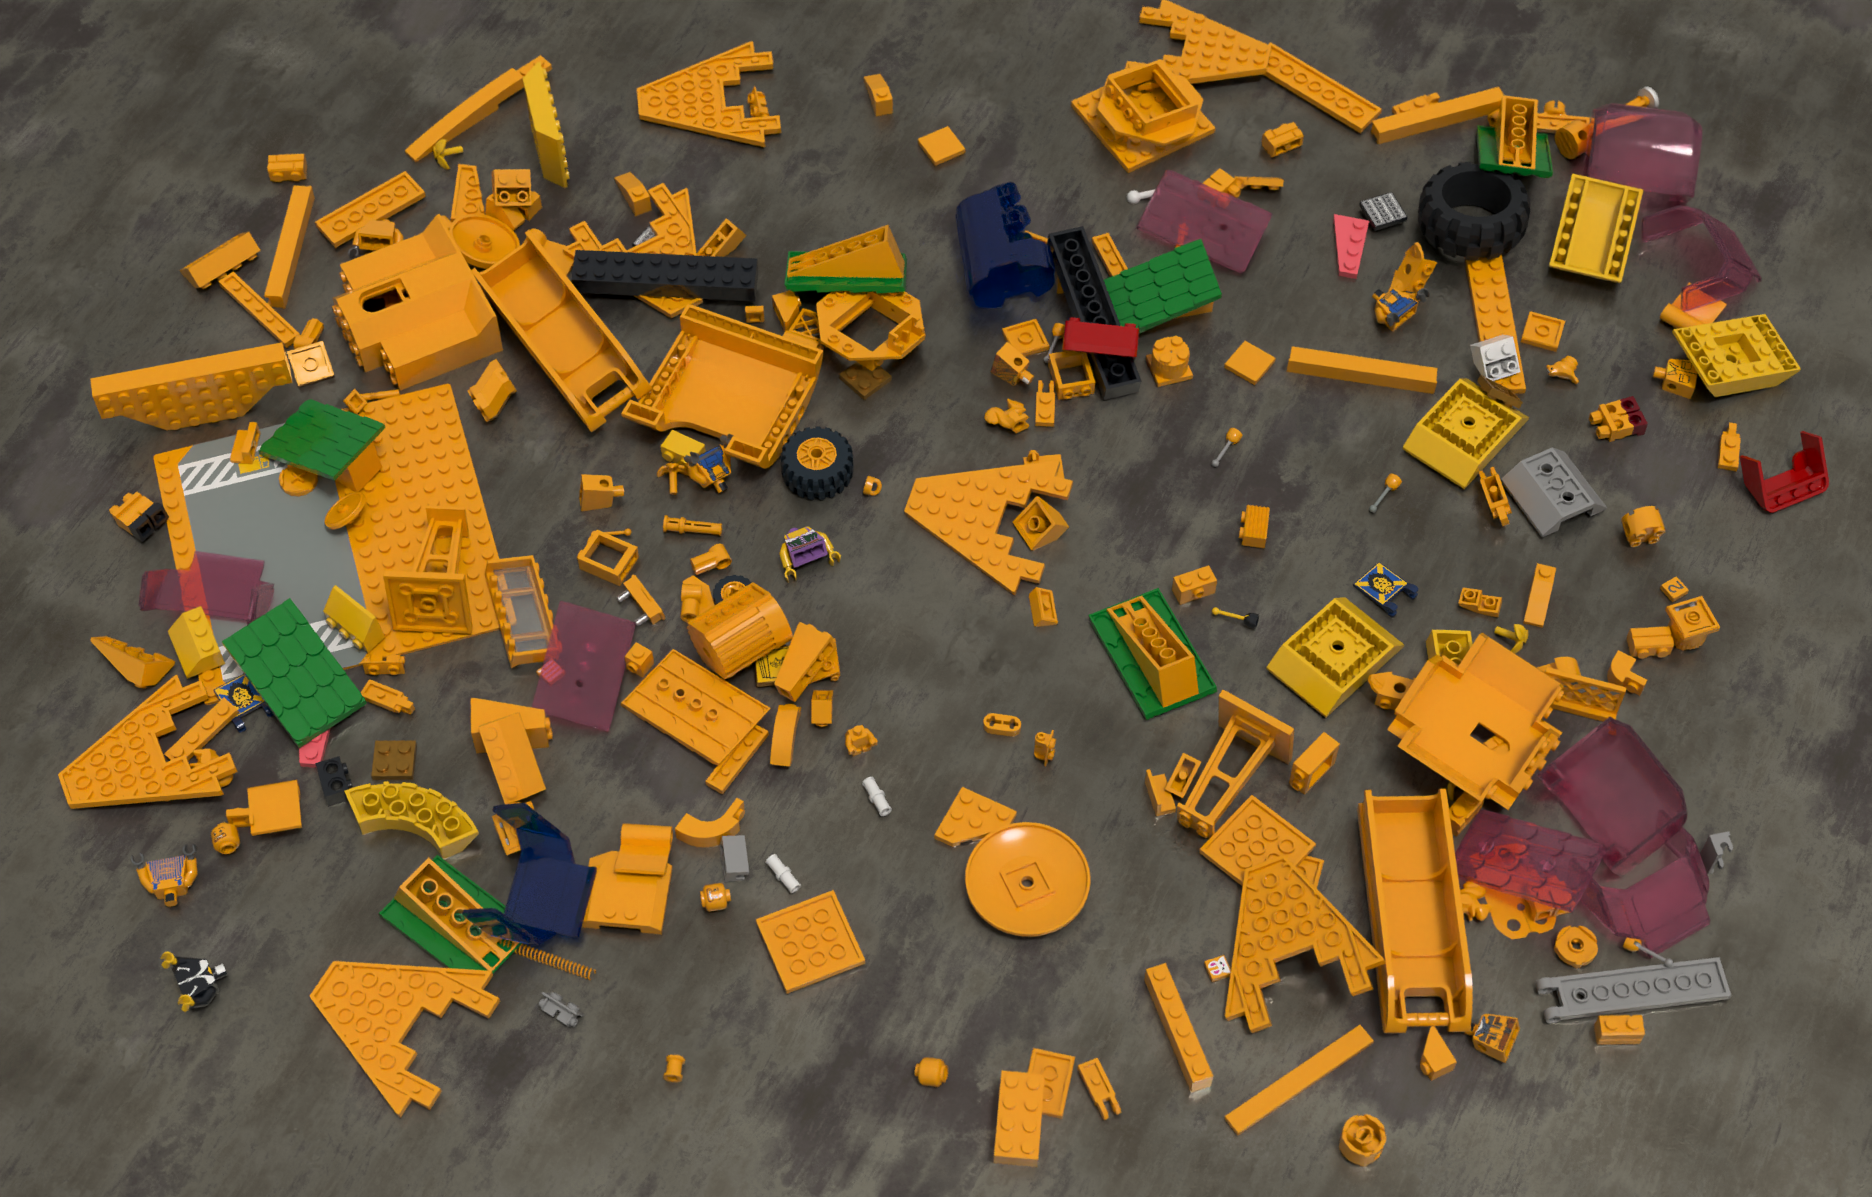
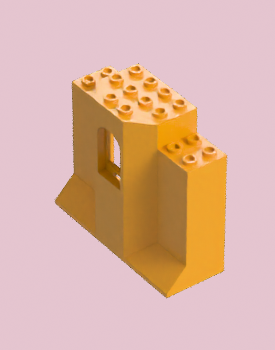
[332,214,503,391]

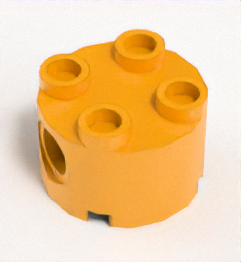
[1621,506,1666,547]
[1339,1114,1386,1167]

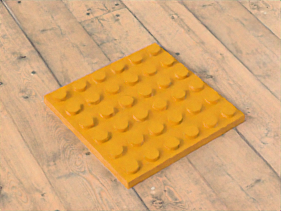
[1071,84,1216,173]

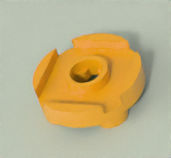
[1554,925,1598,968]

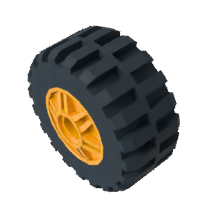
[781,426,853,500]

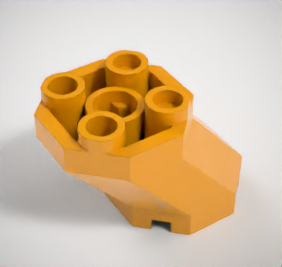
[467,359,517,422]

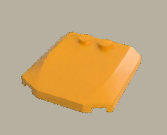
[578,851,672,935]

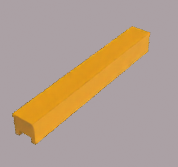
[1371,87,1504,144]
[264,185,315,309]
[1287,346,1438,394]

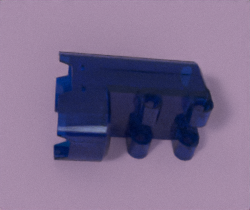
[955,182,1055,309]

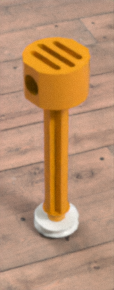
[1555,86,1659,159]

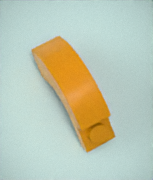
[770,704,801,766]
[675,798,745,847]

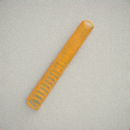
[499,938,596,980]

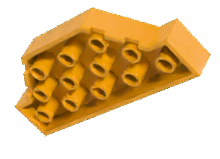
[90,342,292,431]

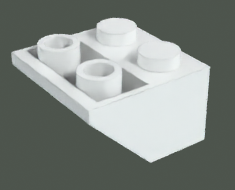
[1470,335,1520,381]

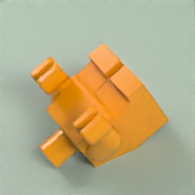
[845,725,878,756]

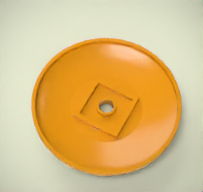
[965,822,1090,937]

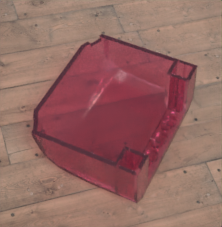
[1583,103,1702,203]
[1537,717,1688,877]

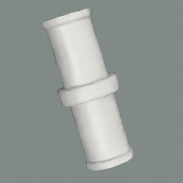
[862,777,892,816]
[766,854,801,893]

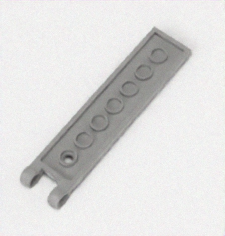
[1535,957,1732,1024]

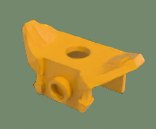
[1389,242,1437,293]
[1368,672,1416,710]

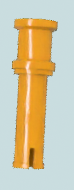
[663,515,722,536]

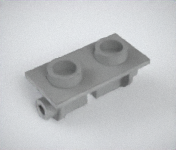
[539,991,584,1027]

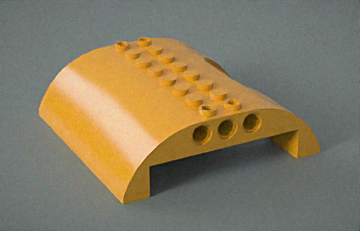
[621,304,823,469]

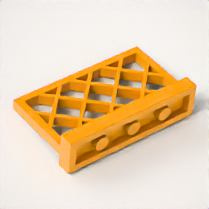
[1545,667,1627,724]

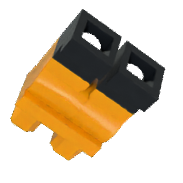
[109,492,169,542]

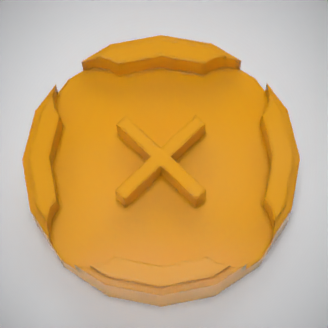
[279,465,318,496]

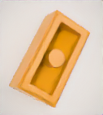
[1029,587,1058,627]

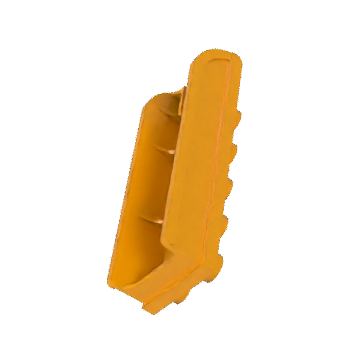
[471,230,653,433]
[1357,789,1473,1033]

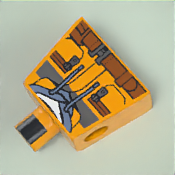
[1464,1014,1520,1063]

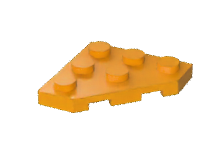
[934,787,1017,847]

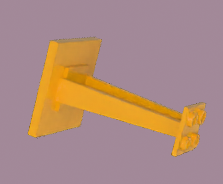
[383,505,473,634]
[1177,690,1294,838]

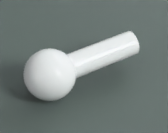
[1127,188,1160,204]

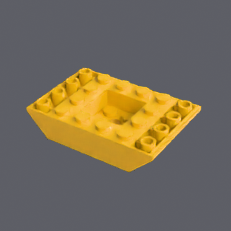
[523,62,570,188]
[1672,314,1801,397]
[1402,378,1529,489]
[1266,597,1404,718]

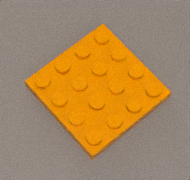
[1199,795,1316,886]
[756,890,865,994]

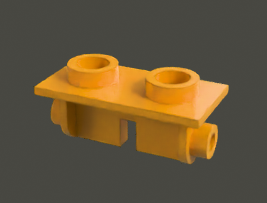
[747,86,769,118]
[362,654,405,675]
[1034,730,1056,767]

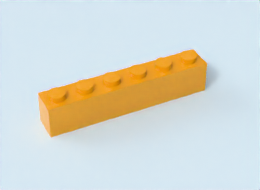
[1144,963,1213,1093]

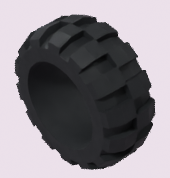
[1418,162,1531,261]

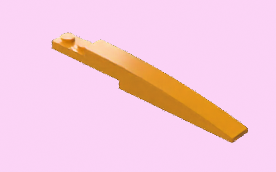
[405,55,552,162]

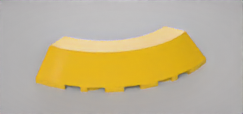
[344,782,479,859]

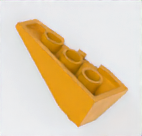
[90,636,175,688]

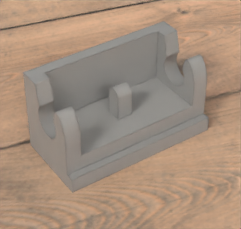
[1700,831,1733,874]
[719,835,749,883]

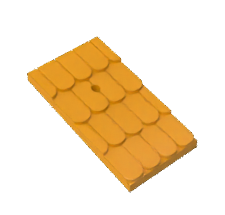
[621,649,771,766]

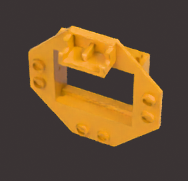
[1096,59,1204,146]
[816,291,926,371]

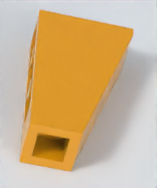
[774,622,836,702]

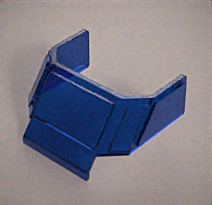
[462,803,597,945]

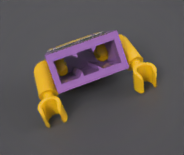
[779,527,841,583]

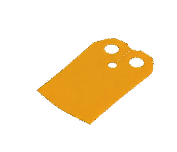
[1470,844,1556,939]

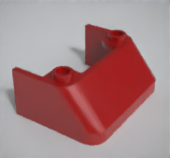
[1062,317,1139,359]
[1739,431,1829,513]

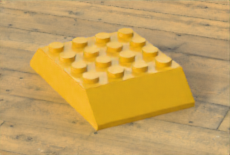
[1549,174,1643,283]

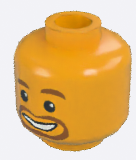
[211,823,240,854]
[700,883,731,912]

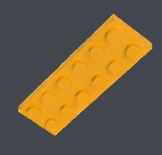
[315,171,426,248]

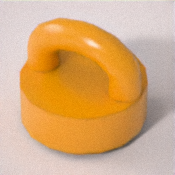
[863,475,882,496]

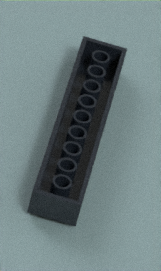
[1046,226,1142,400]
[571,250,758,301]

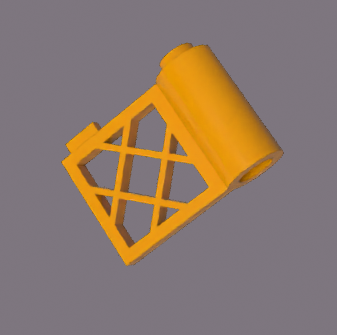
[783,308,824,350]

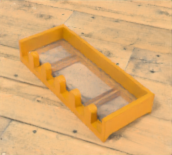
[485,555,562,668]

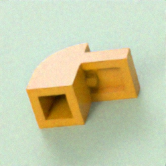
[1607,650,1648,696]

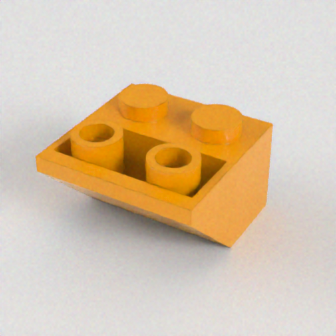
[492,169,532,206]

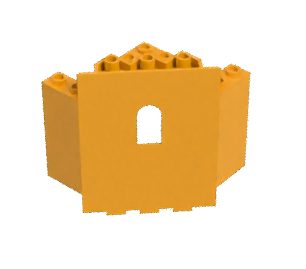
[1387,633,1565,810]

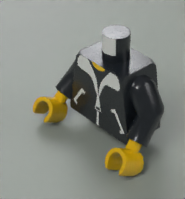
[160,952,228,1012]

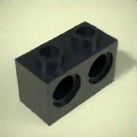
[315,756,353,807]

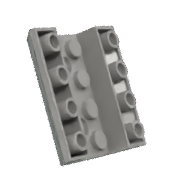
[1501,447,1607,537]

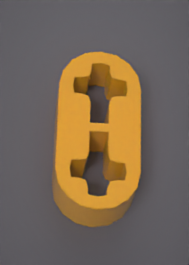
[983,713,1021,737]

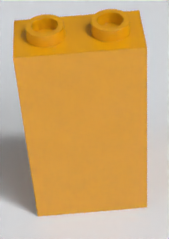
[471,698,553,753]

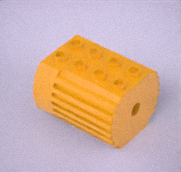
[687,582,793,679]

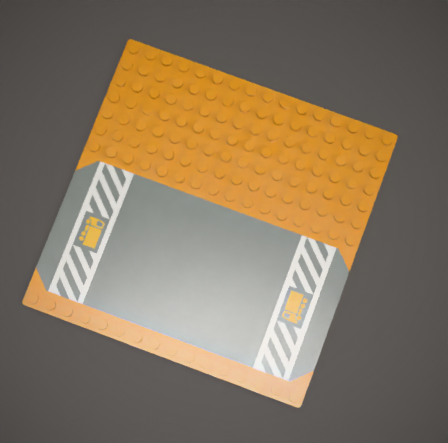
[153,384,517,705]

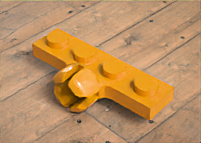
[1537,100,1590,133]

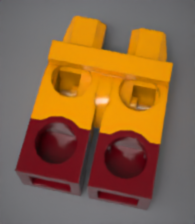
[1589,396,1648,442]

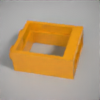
[1048,351,1095,400]
[577,530,639,586]
[1289,732,1340,795]

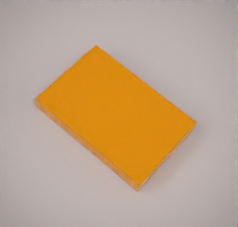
[1028,1048,1075,1119]

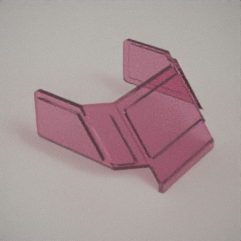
[1642,205,1762,312]
[139,551,275,626]
[1567,809,1710,958]

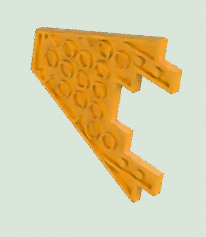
[1125,0,1272,91]
[637,41,781,147]
[563,183,703,318]
[904,460,1073,595]
[58,675,238,809]
[1225,855,1386,1033]
[309,961,500,1118]

